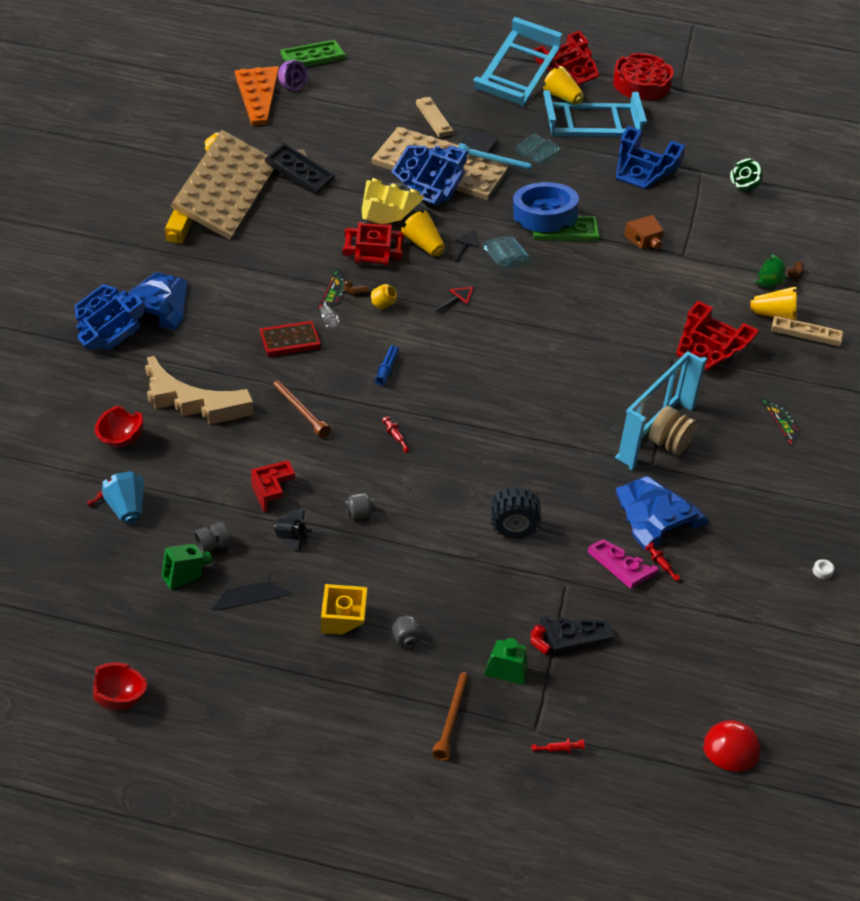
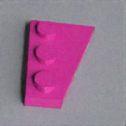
[588,539,659,589]

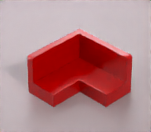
[251,460,295,512]

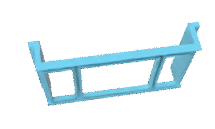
[473,17,563,107]
[543,90,647,137]
[614,351,707,471]

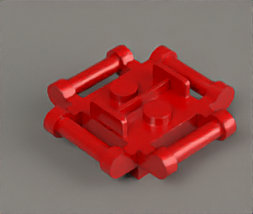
[342,222,404,266]

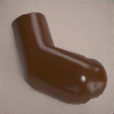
[787,262,804,279]
[343,280,368,296]

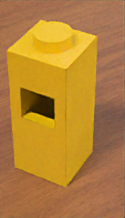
[165,209,193,244]

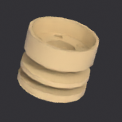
[648,406,697,455]

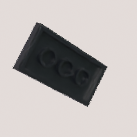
[265,142,335,195]

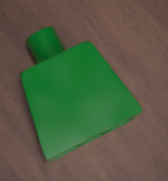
[161,544,212,590]
[484,638,529,685]

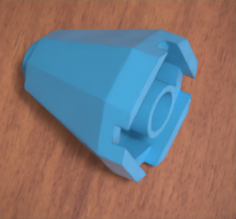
[102,471,144,524]

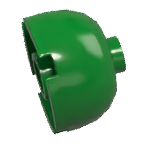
[730,158,763,191]
[755,253,787,288]

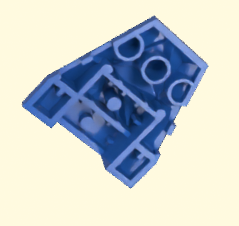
[391,145,468,206]
[127,272,188,330]
[75,284,145,350]
[616,475,709,550]

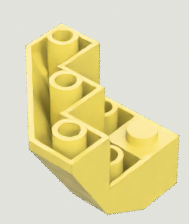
[362,178,424,224]

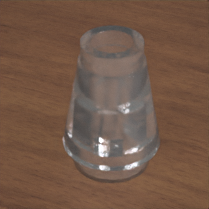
[320,305,339,328]

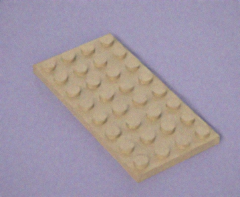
[371,127,511,200]
[170,130,274,240]

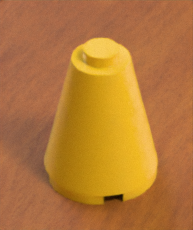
[543,66,584,105]
[401,211,445,257]
[751,287,797,321]

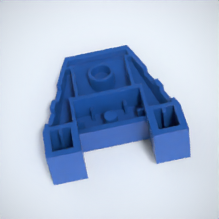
[616,126,685,189]

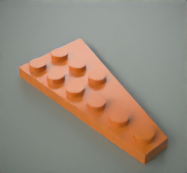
[235,66,279,126]

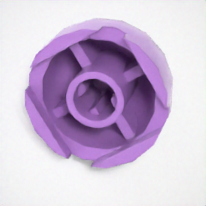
[278,60,308,91]

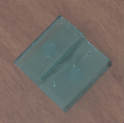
[515,133,560,163]
[482,236,529,266]

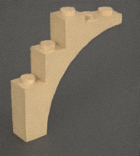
[145,356,253,425]

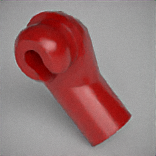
[530,625,552,655]

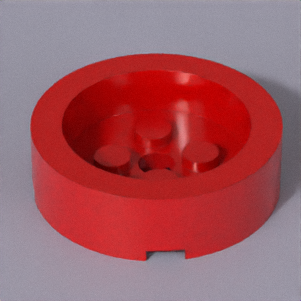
[613,53,674,101]

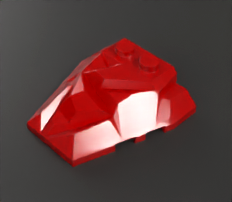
[533,30,599,86]
[676,300,759,371]

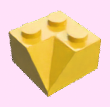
[321,584,367,635]

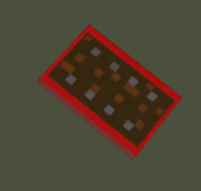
[260,321,320,357]

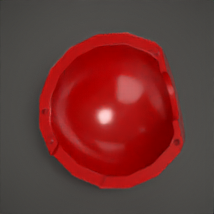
[95,405,144,449]
[93,662,147,712]
[703,720,761,772]

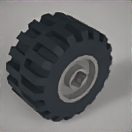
[490,487,541,538]

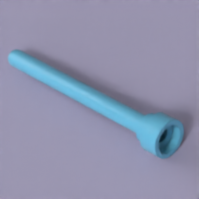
[458,143,532,170]

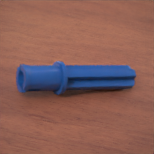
[375,345,399,386]

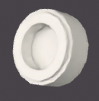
[813,560,834,579]

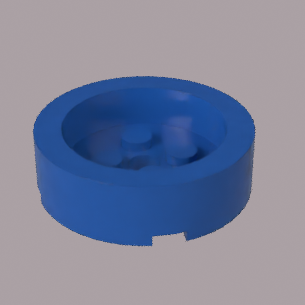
[513,182,579,232]

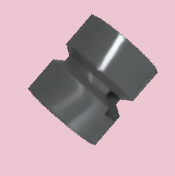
[194,522,231,553]

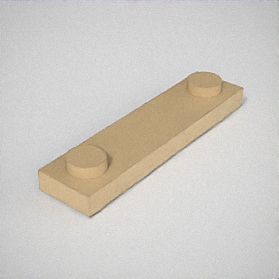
[416,97,453,137]
[771,316,843,347]

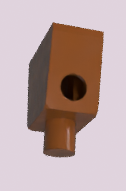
[624,215,663,250]

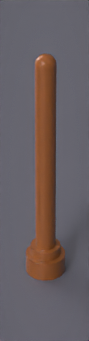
[273,380,331,438]
[432,672,468,761]

